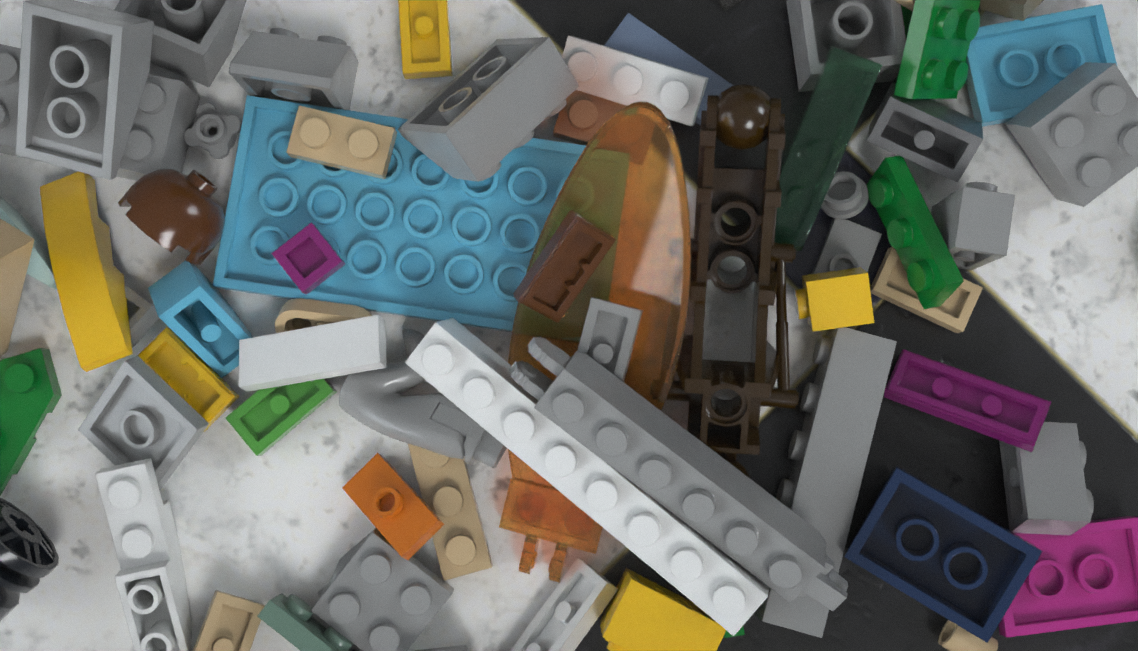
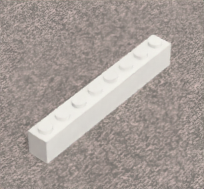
[405,318,769,636]

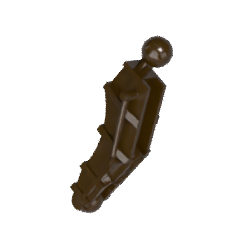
[652,84,799,478]

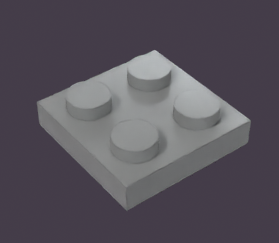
[78,356,209,490]
[310,528,454,651]

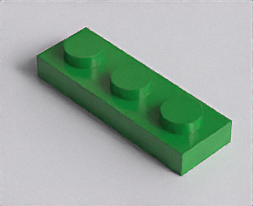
[866,156,964,309]

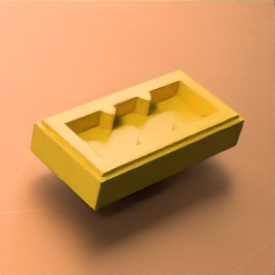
[137,327,240,432]

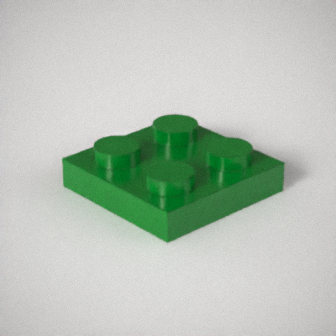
[894,0,980,99]

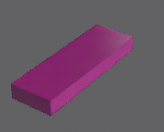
[884,349,1051,452]

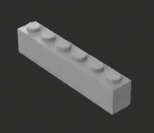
[754,327,897,638]

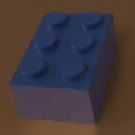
[844,465,1042,643]

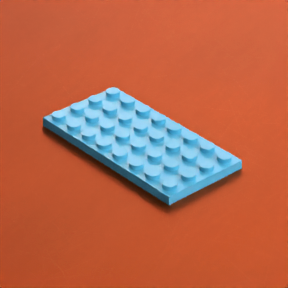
[213,95,631,342]

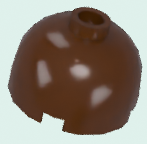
[118,169,225,265]

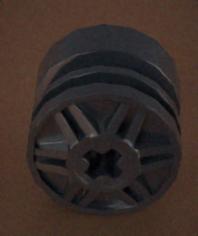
[0,498,59,621]

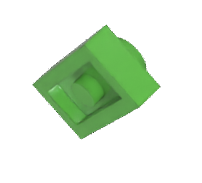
[226,378,337,456]

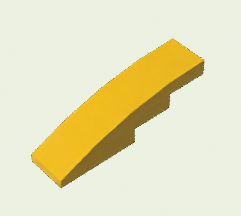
[40,172,133,372]

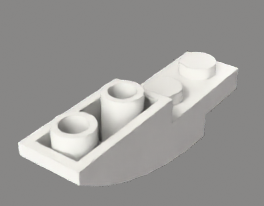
[95,458,193,651]

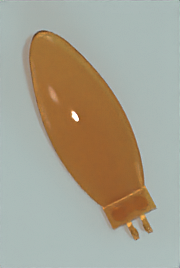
[499,102,691,583]

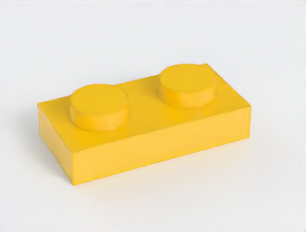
[398,0,453,79]

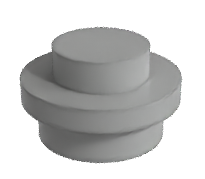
[818,171,869,219]

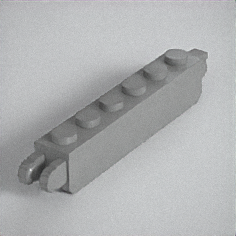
[509,336,848,611]

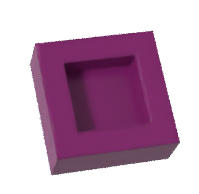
[271,222,345,295]

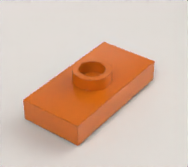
[342,453,444,560]

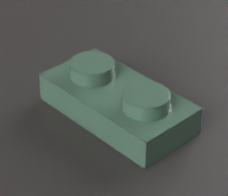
[257,593,355,651]

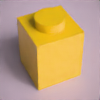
[794,267,874,332]

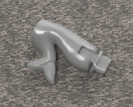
[339,329,507,468]

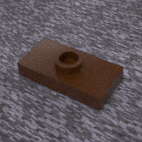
[513,209,616,323]

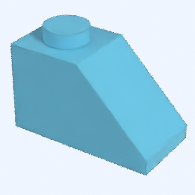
[148,260,253,378]

